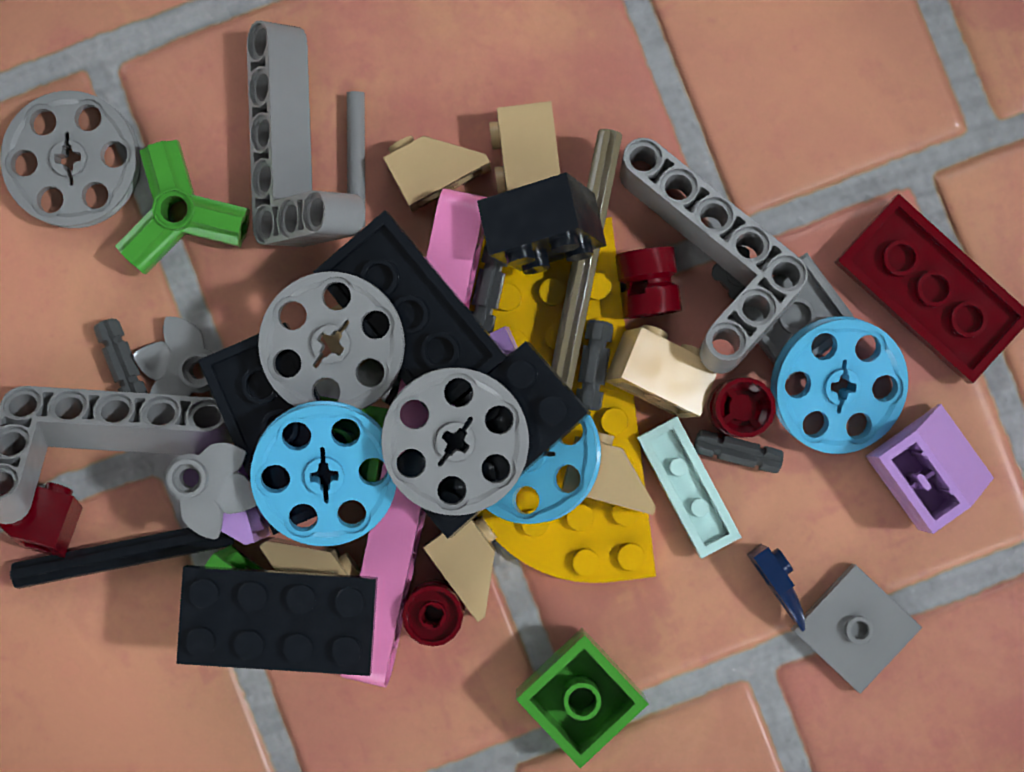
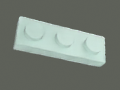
[636,416,742,559]

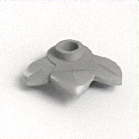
[133,316,213,396]
[165,443,257,539]

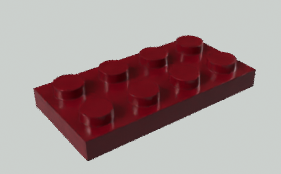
[834,194,1024,384]

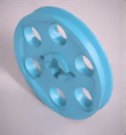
[770,316,908,454]
[250,401,397,546]
[486,415,601,524]

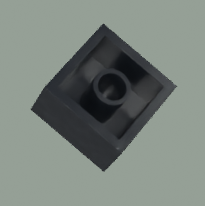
[477,172,607,274]

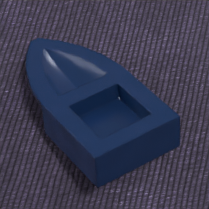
[747,544,806,632]

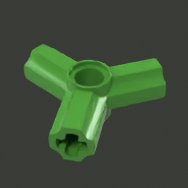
[115,140,250,274]

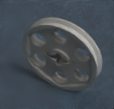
[0,91,141,228]
[258,271,405,410]
[381,368,529,515]

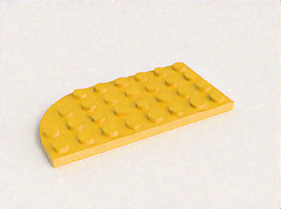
[469,217,656,583]

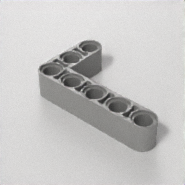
[247,21,365,247]
[620,138,808,374]
[0,386,233,524]

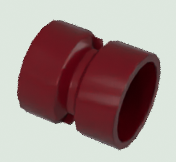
[615,246,682,319]
[707,377,776,438]
[402,579,465,647]

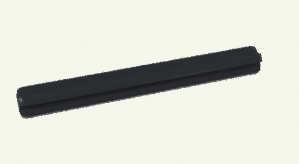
[10,527,234,589]

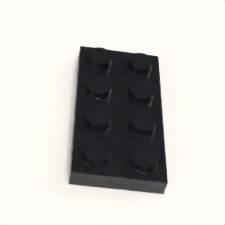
[313,210,508,411]
[198,322,352,535]
[397,341,591,539]
[176,565,378,676]

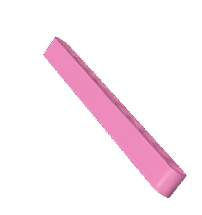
[340,188,487,688]

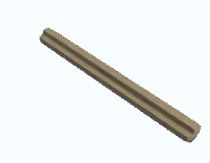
[551,129,622,390]

